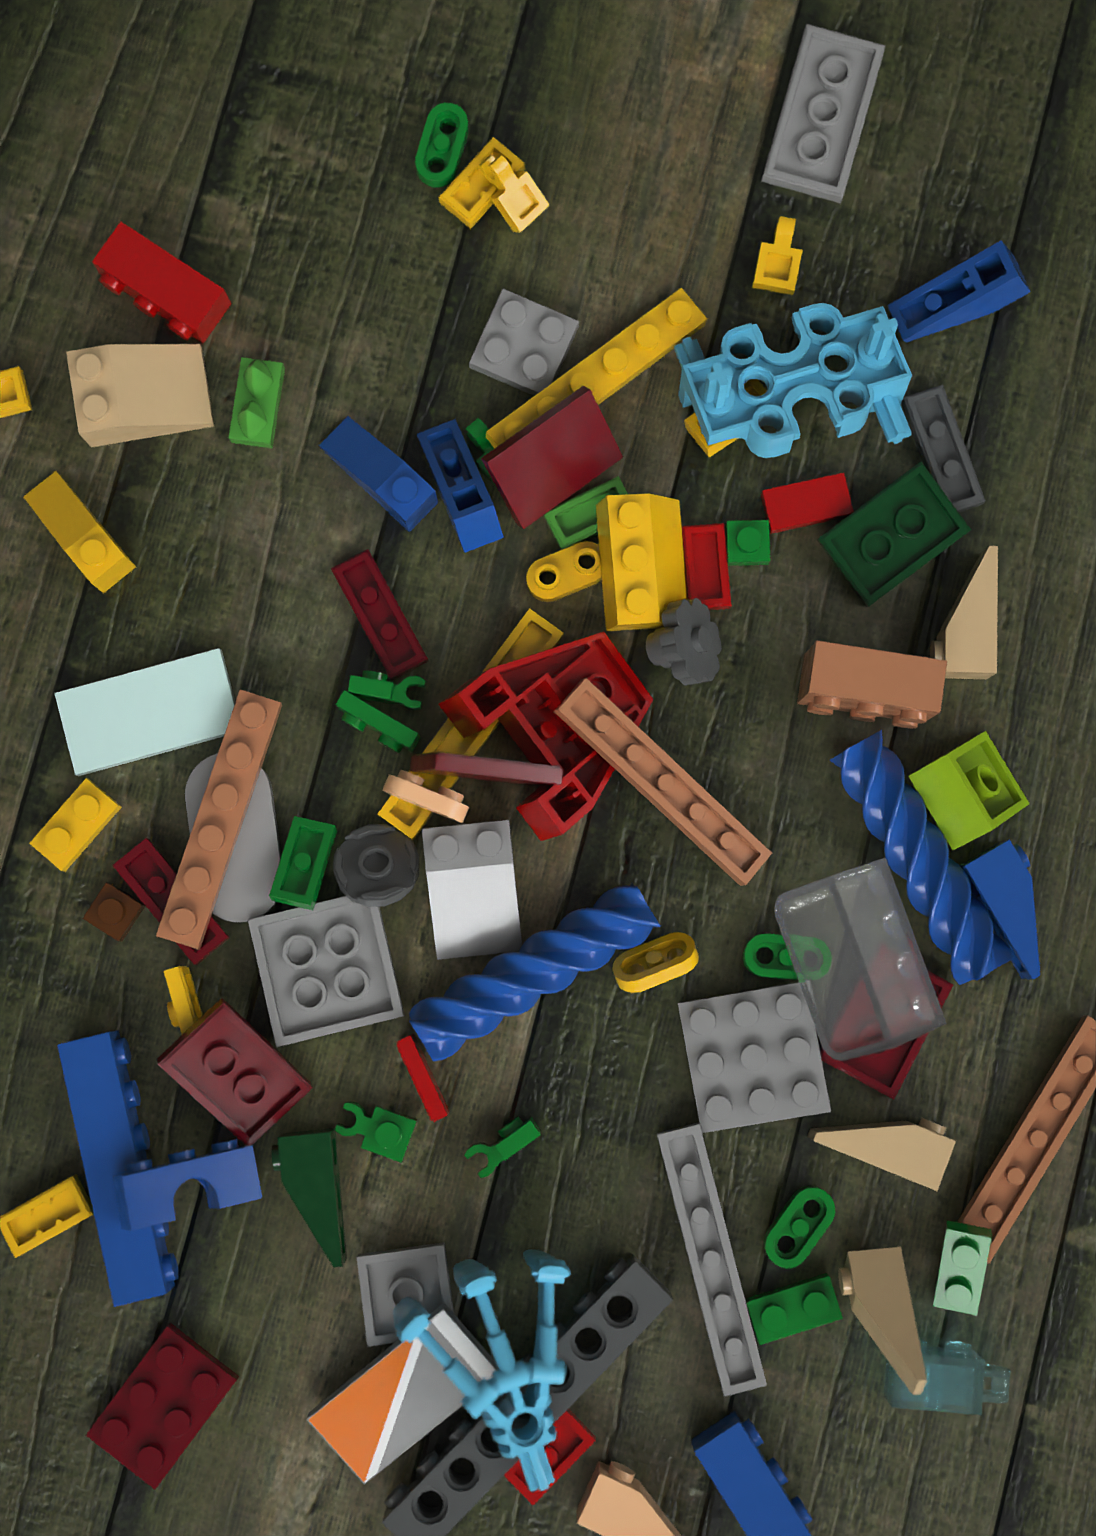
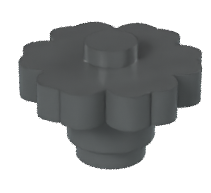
[646,598,722,686]

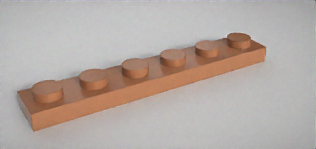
[554,678,772,886]
[156,690,282,950]
[957,1015,1096,1264]

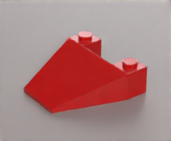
[438,631,654,841]

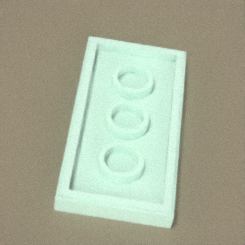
[54,648,235,776]

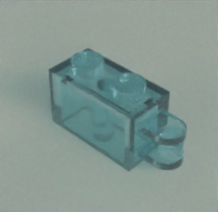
[884,1339,1011,1415]

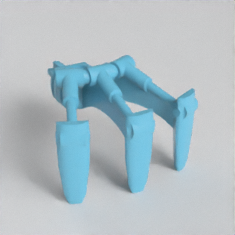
[393,1249,571,1491]

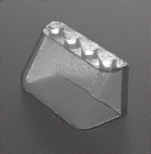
[775,857,947,1061]

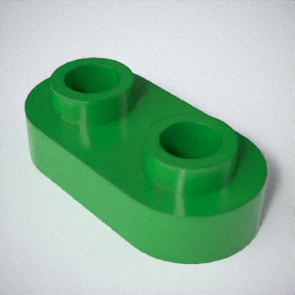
[415,103,469,188]
[743,933,831,981]
[763,1185,835,1268]

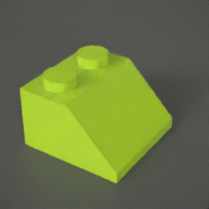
[908,731,1030,850]

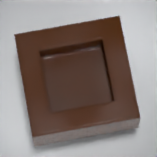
[82,882,145,942]

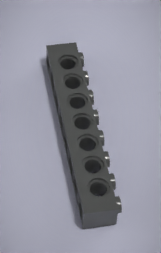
[382,1254,673,1536]

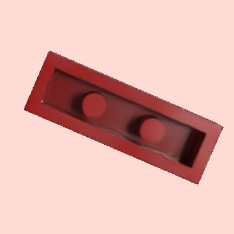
[92,221,231,344]

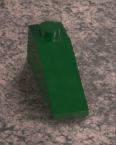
[272,1128,347,1268]

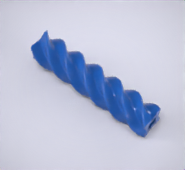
[830,730,1014,985]
[408,883,660,1061]

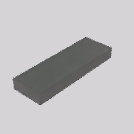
[901,385,985,512]

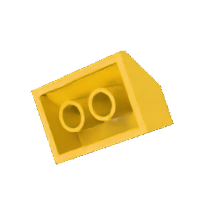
[596,493,688,631]

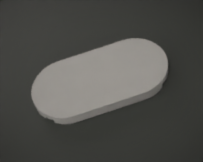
[185,753,282,923]

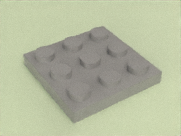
[248,896,405,1047]
[678,981,831,1133]

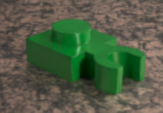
[335,1102,417,1163]

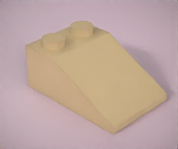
[66,344,215,447]

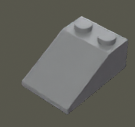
[422,820,522,960]

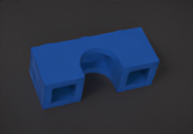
[113,1139,262,1231]

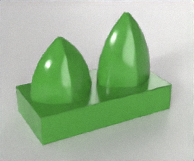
[229,357,285,448]

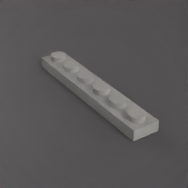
[656,1122,767,1397]

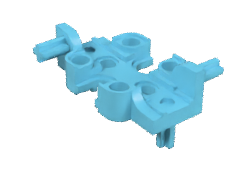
[674,303,912,458]

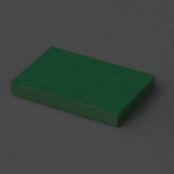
[816,462,971,607]

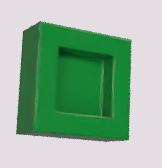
[725,520,770,566]

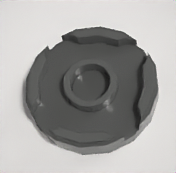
[333,824,419,907]

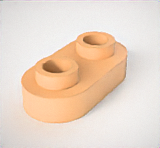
[382,770,469,823]

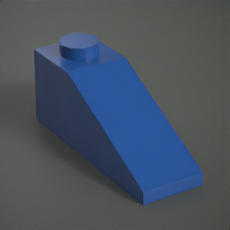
[888,240,1031,343]
[319,416,438,532]
[417,419,504,553]
[960,840,1040,980]

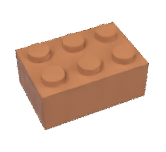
[797,640,947,728]

